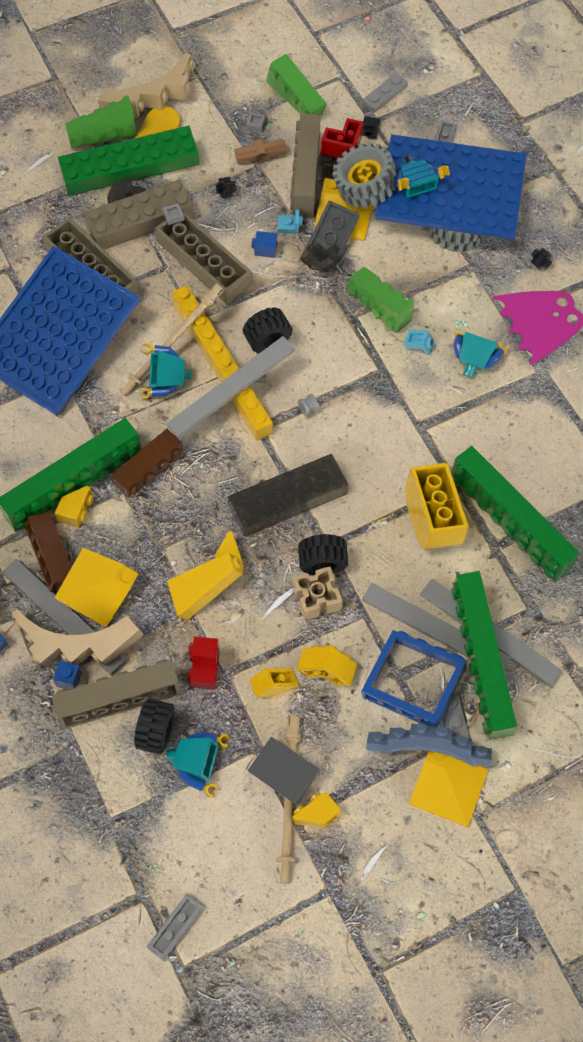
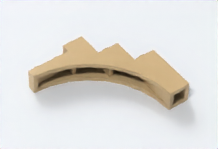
[98,53,195,118]
[12,609,144,667]

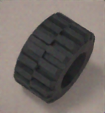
[242,307,293,354]
[298,534,349,575]
[134,698,175,755]

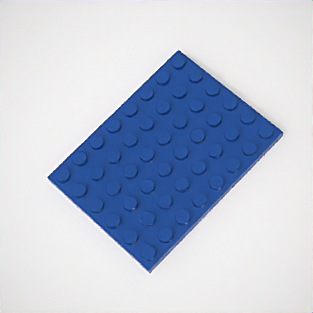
[375,134,527,240]
[0,246,141,417]

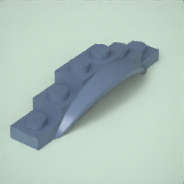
[366,723,492,767]

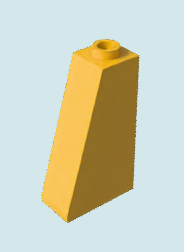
[167,552,242,620]

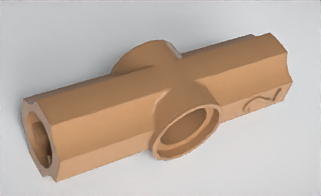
[234,139,287,163]

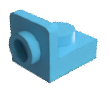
[278,210,302,234]
[404,330,434,355]

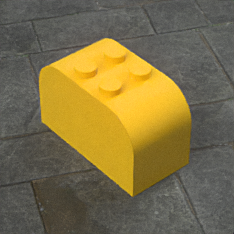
[405,463,469,550]

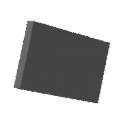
[307,201,360,261]
[248,737,321,805]

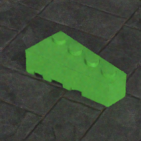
[266,54,327,115]
[65,95,137,148]
[348,267,414,333]

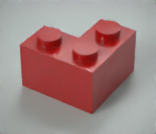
[321,118,363,158]
[187,636,220,690]

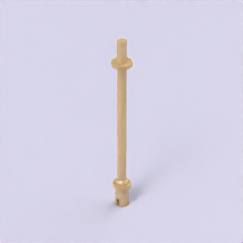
[120,283,224,396]
[276,716,301,884]

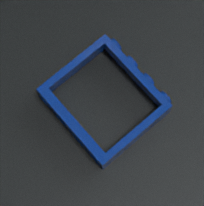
[361,630,467,727]

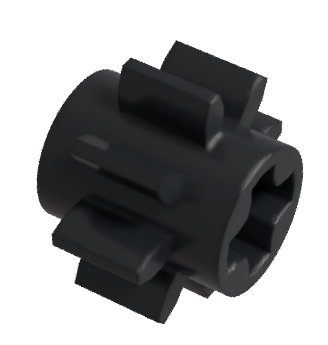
[215,177,237,198]
[530,247,552,269]

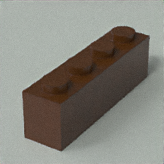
[111,428,183,498]
[24,512,72,592]

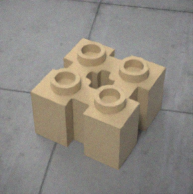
[292,567,342,621]

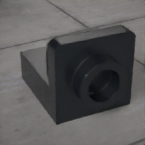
[362,116,381,138]

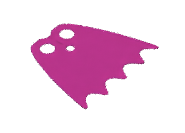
[492,291,583,365]

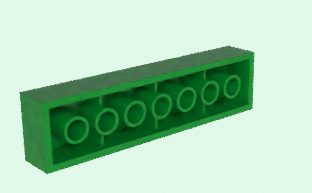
[58,125,199,196]
[0,417,141,532]
[451,445,580,582]
[451,571,517,740]

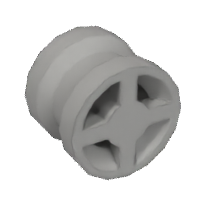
[298,394,320,416]

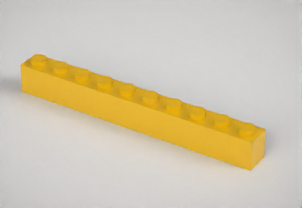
[171,285,273,441]

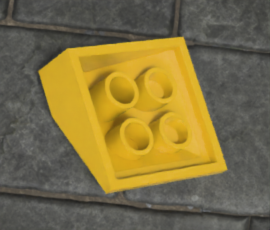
[314,178,373,241]
[54,548,139,628]
[409,751,488,828]

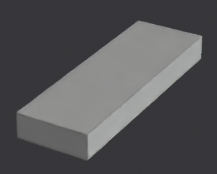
[147,894,204,961]

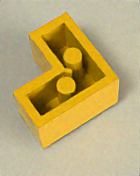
[296,645,357,686]

